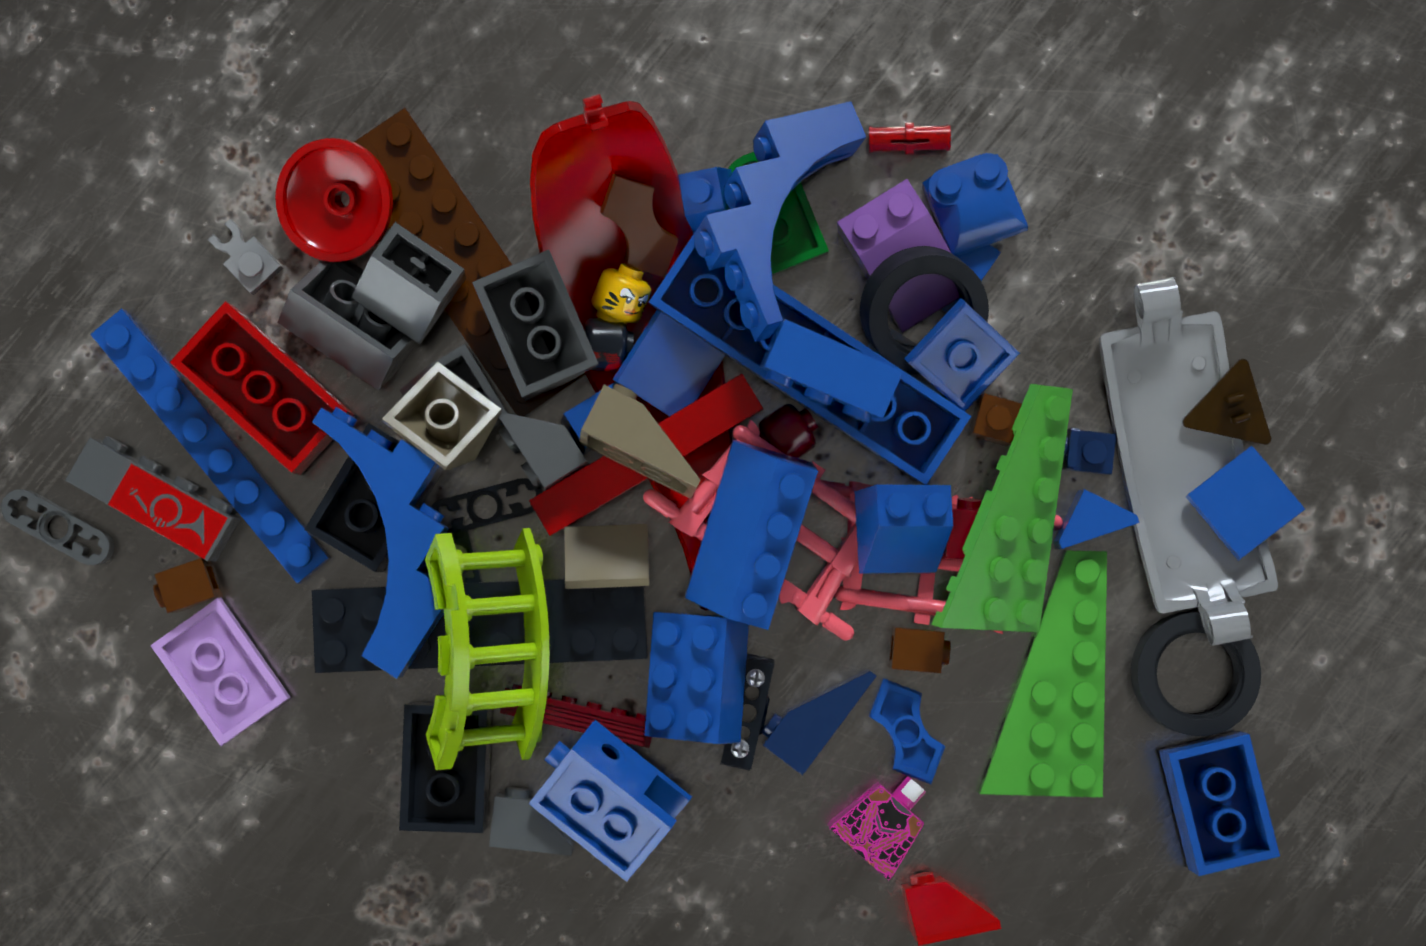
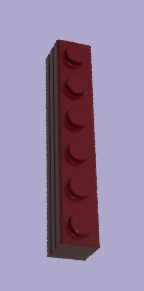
[500,683,652,748]

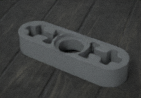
[1,489,115,565]

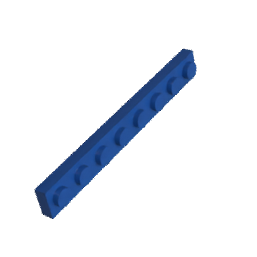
[90,308,331,584]

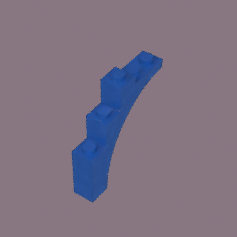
[694,101,866,341]
[312,407,449,679]

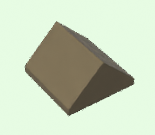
[382,361,502,471]
[564,524,650,589]

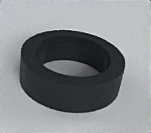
[860,246,989,375]
[1131,612,1261,736]

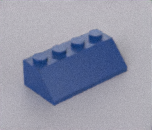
[685,440,818,630]

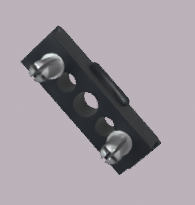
[720,653,775,771]

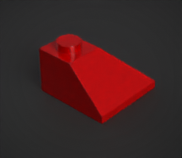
[901,872,1001,946]

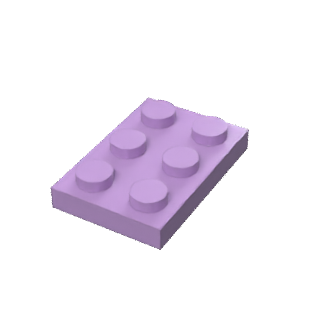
[150,598,291,746]

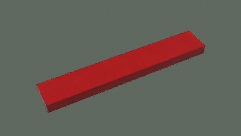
[529,373,764,536]

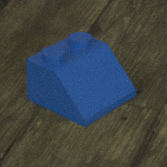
[854,484,953,574]

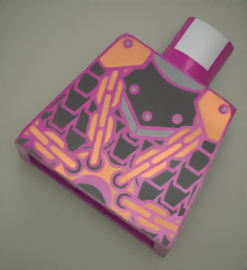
[828,776,926,880]

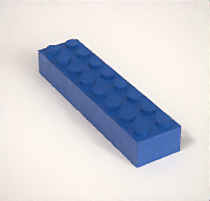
[648,234,972,485]

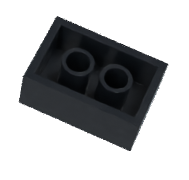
[304,423,444,572]
[399,702,492,833]

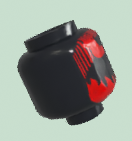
[583,317,634,373]

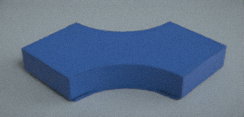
[868,678,945,784]

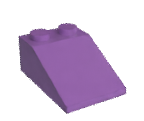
[837,179,960,333]

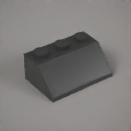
[472,249,599,401]
[277,260,417,391]

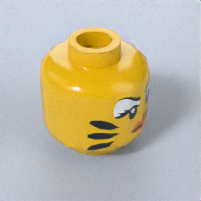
[591,263,651,325]

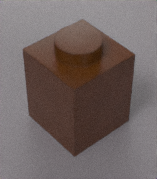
[967,393,1022,447]
[153,558,223,613]
[888,627,951,673]

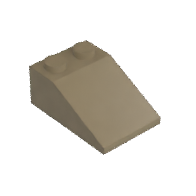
[579,384,701,499]

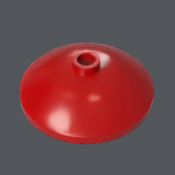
[275,138,393,262]

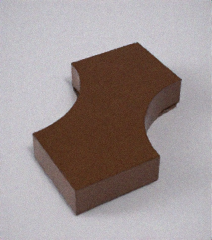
[600,173,679,278]

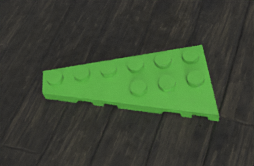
[931,384,1073,633]
[978,550,1107,797]

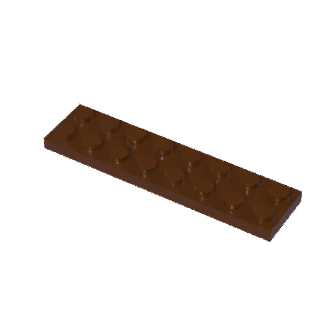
[354,108,586,417]

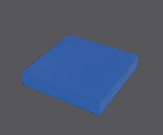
[904,298,1020,411]
[613,310,725,416]
[1186,446,1305,561]

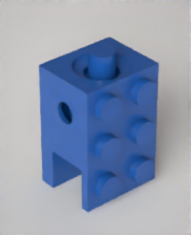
[528,720,692,882]

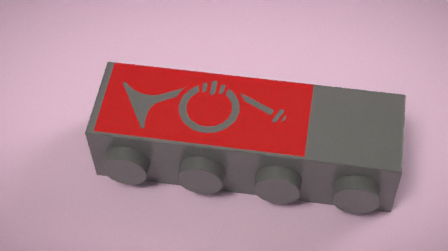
[65,436,241,562]

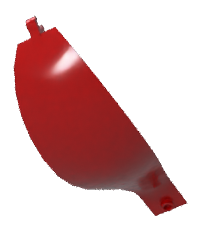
[530,94,732,611]

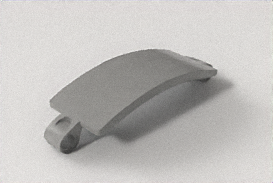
[1099,277,1278,646]

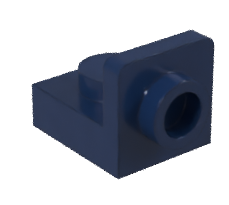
[1062,428,1116,475]

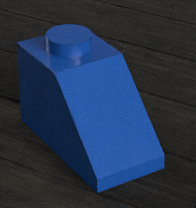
[678,167,732,234]

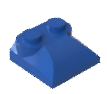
[922,153,1029,257]

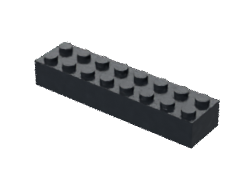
[312,578,648,673]

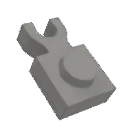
[208,219,283,295]

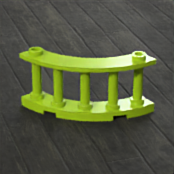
[425,528,550,770]

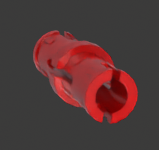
[869,122,951,155]

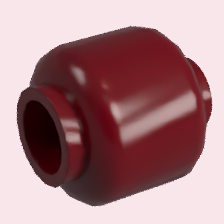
[759,404,819,458]

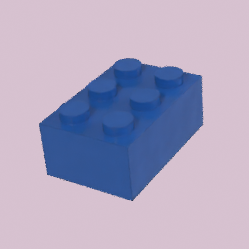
[759,319,904,422]
[644,612,749,744]
[1159,731,1280,876]

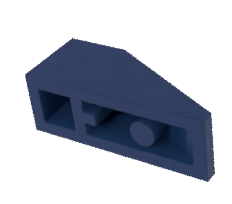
[761,669,877,775]

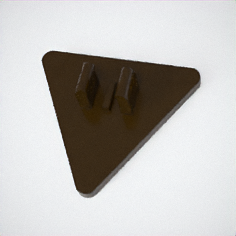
[1182,359,1272,445]

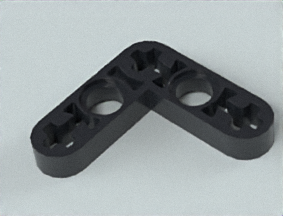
[431,478,543,583]

